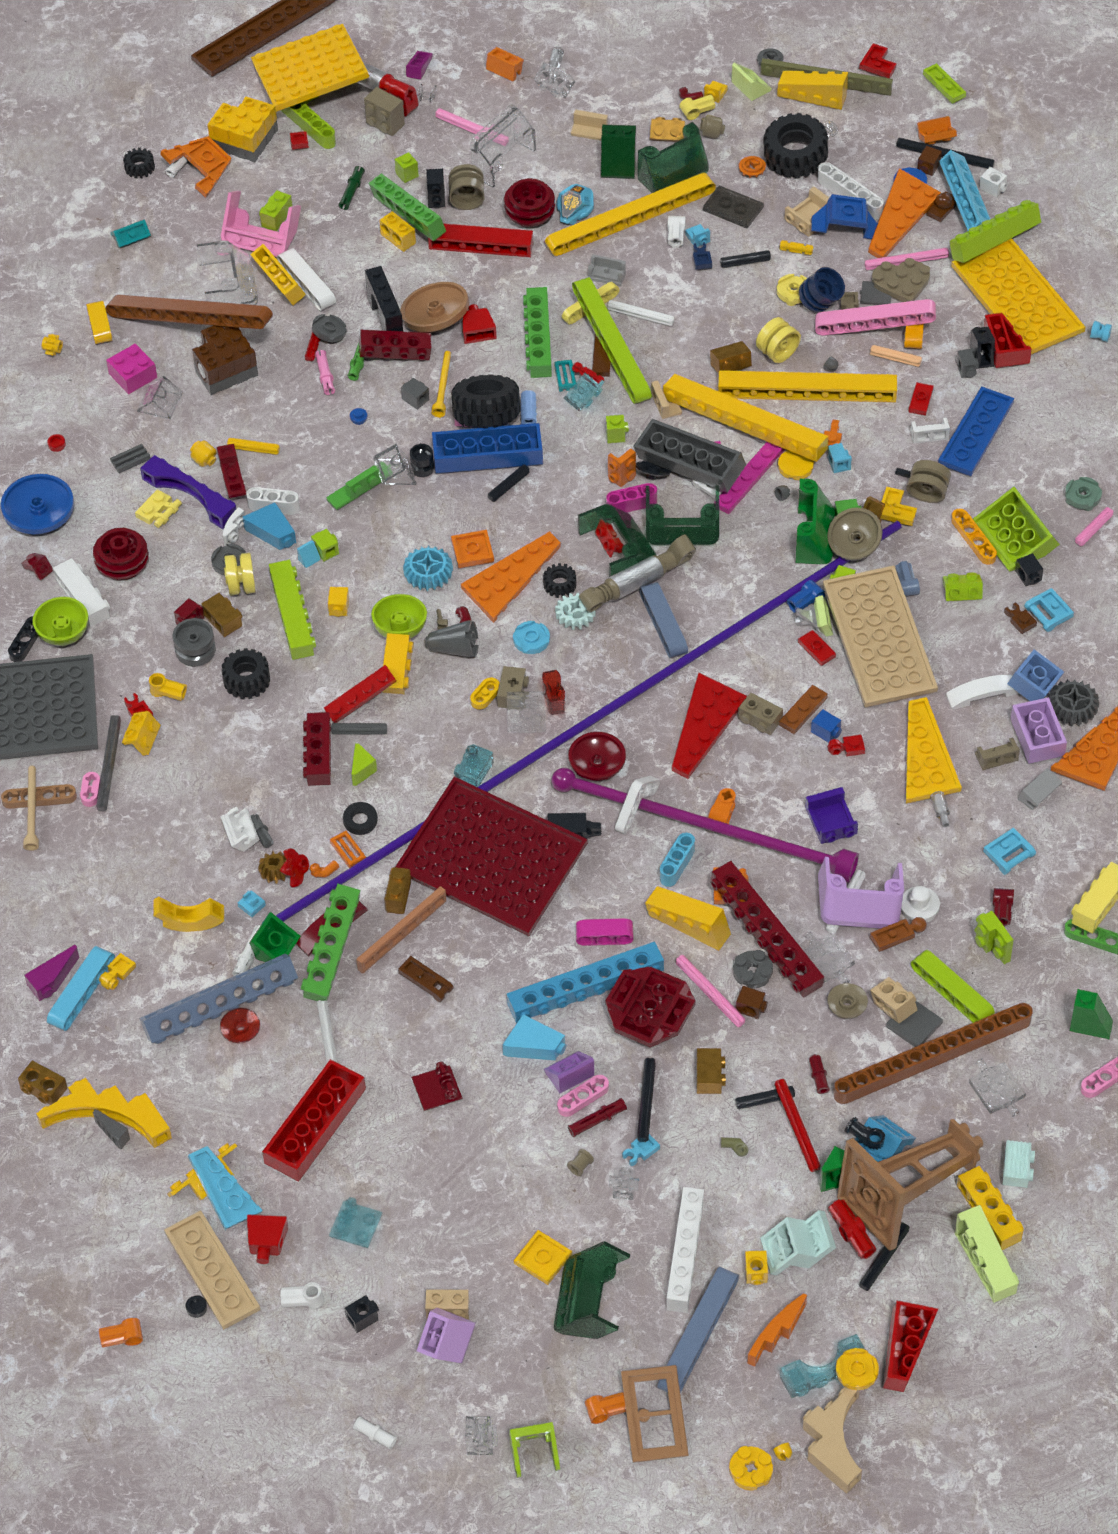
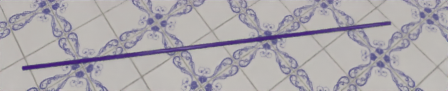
[275,521,902,922]

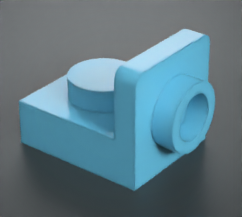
[685,224,710,247]

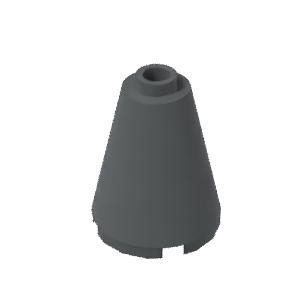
[425,620,479,657]

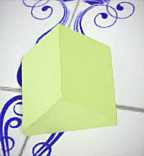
[732,62,772,101]

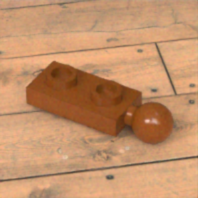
[870,917,927,952]

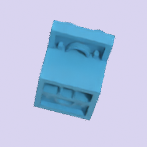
[845,1115,916,1162]

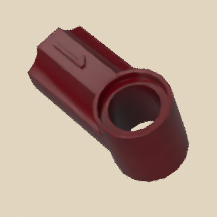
[993,888,1014,927]

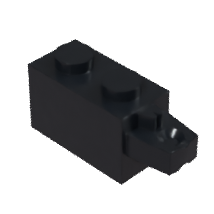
[548,813,602,839]

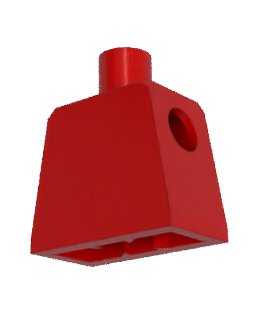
[463,304,497,344]
[247,1215,288,1264]

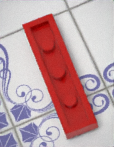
[323,665,397,723]

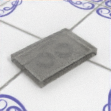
[702,185,764,229]

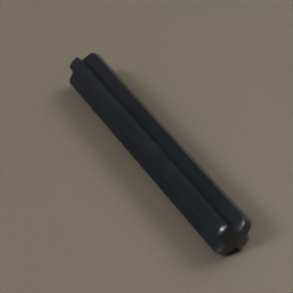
[859,1222,910,1291]

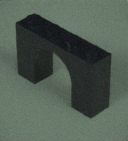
[365,266,403,331]

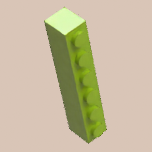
[949,200,1042,263]
[269,559,316,660]

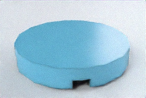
[513,621,550,654]

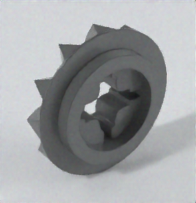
[757,48,784,66]

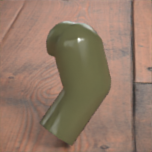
[721,1137,749,1157]

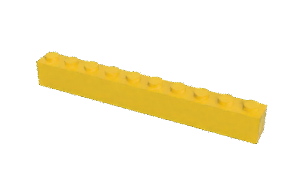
[718,370,897,403]
[663,373,828,462]

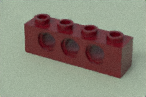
[359,329,432,360]
[303,712,331,786]

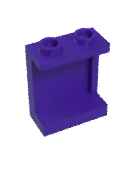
[805,787,858,844]

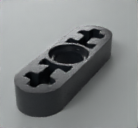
[8,616,39,662]

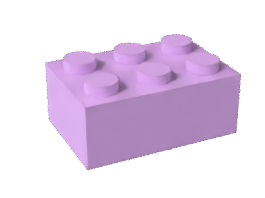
[1010,698,1067,764]

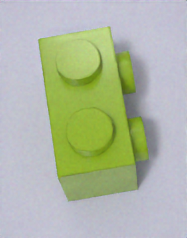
[259,190,292,231]

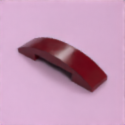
[217,444,247,498]
[295,901,368,957]

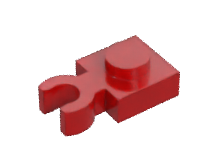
[124,693,154,718]

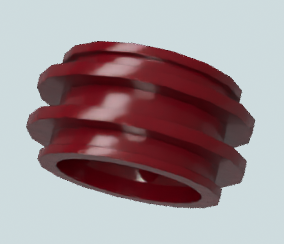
[504,178,555,227]
[93,527,149,580]

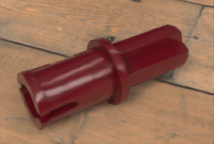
[809,1054,830,1094]

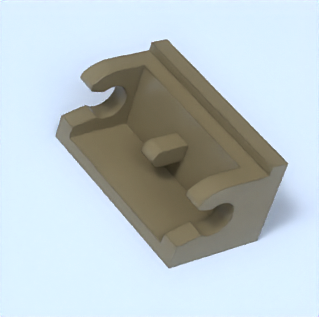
[975,737,1020,770]

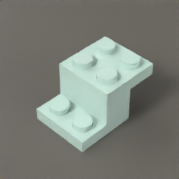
[760,1210,836,1275]

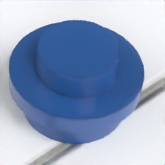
[350,408,368,425]

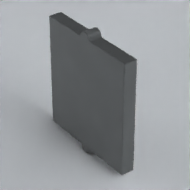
[860,281,892,305]

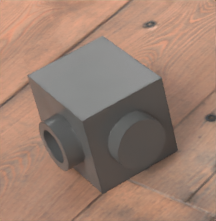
[401,378,430,410]

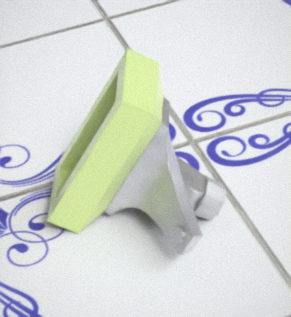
[795,595,833,637]

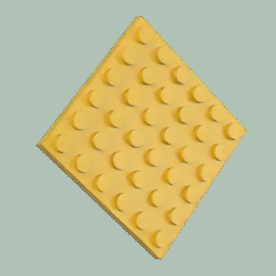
[251,24,369,112]

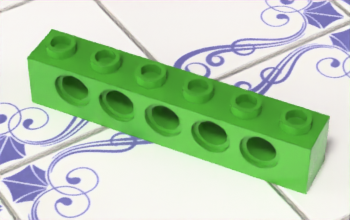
[368,173,446,241]
[523,287,552,378]
[301,884,360,1001]

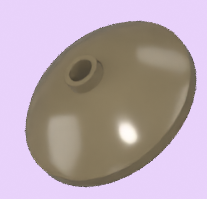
[828,508,883,561]

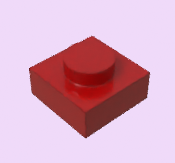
[290,131,309,150]

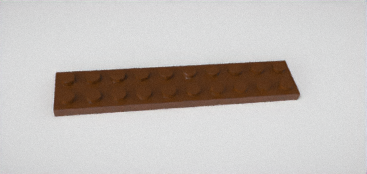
[191,0,336,76]

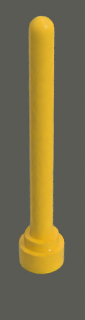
[431,350,451,418]

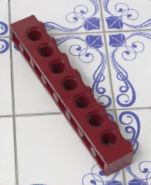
[710,861,825,998]

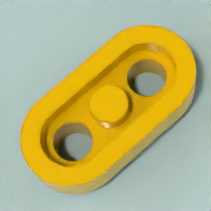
[470,677,500,710]

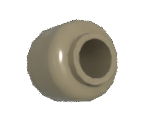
[699,115,725,139]

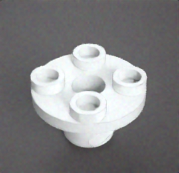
[901,886,940,922]

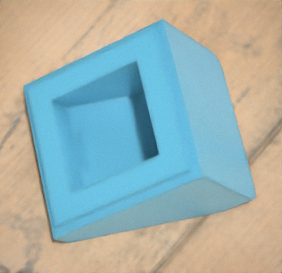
[297,540,320,568]

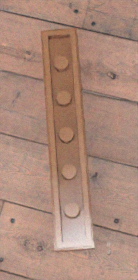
[356,886,446,974]

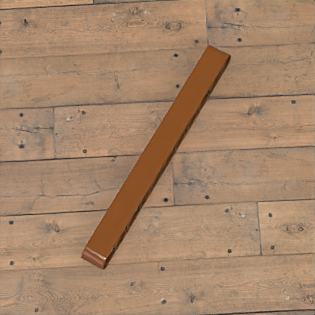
[105,294,273,329]
[834,1003,1033,1104]

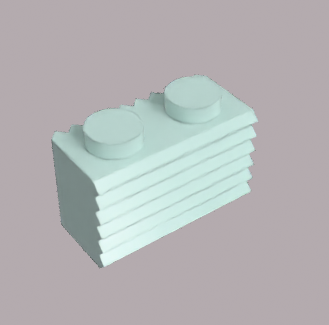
[1002,1140,1035,1188]

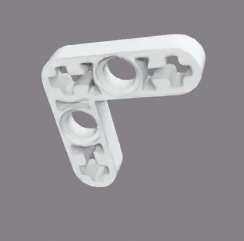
[615,776,660,834]

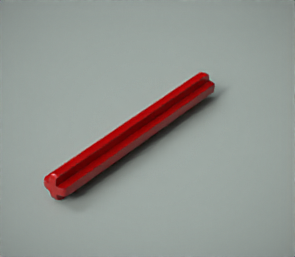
[775,1079,821,1172]

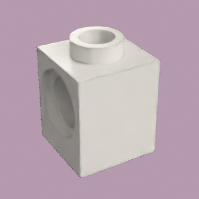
[979,167,1008,197]

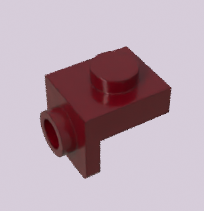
[21,553,53,580]

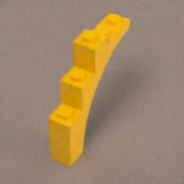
[36,1078,172,1148]

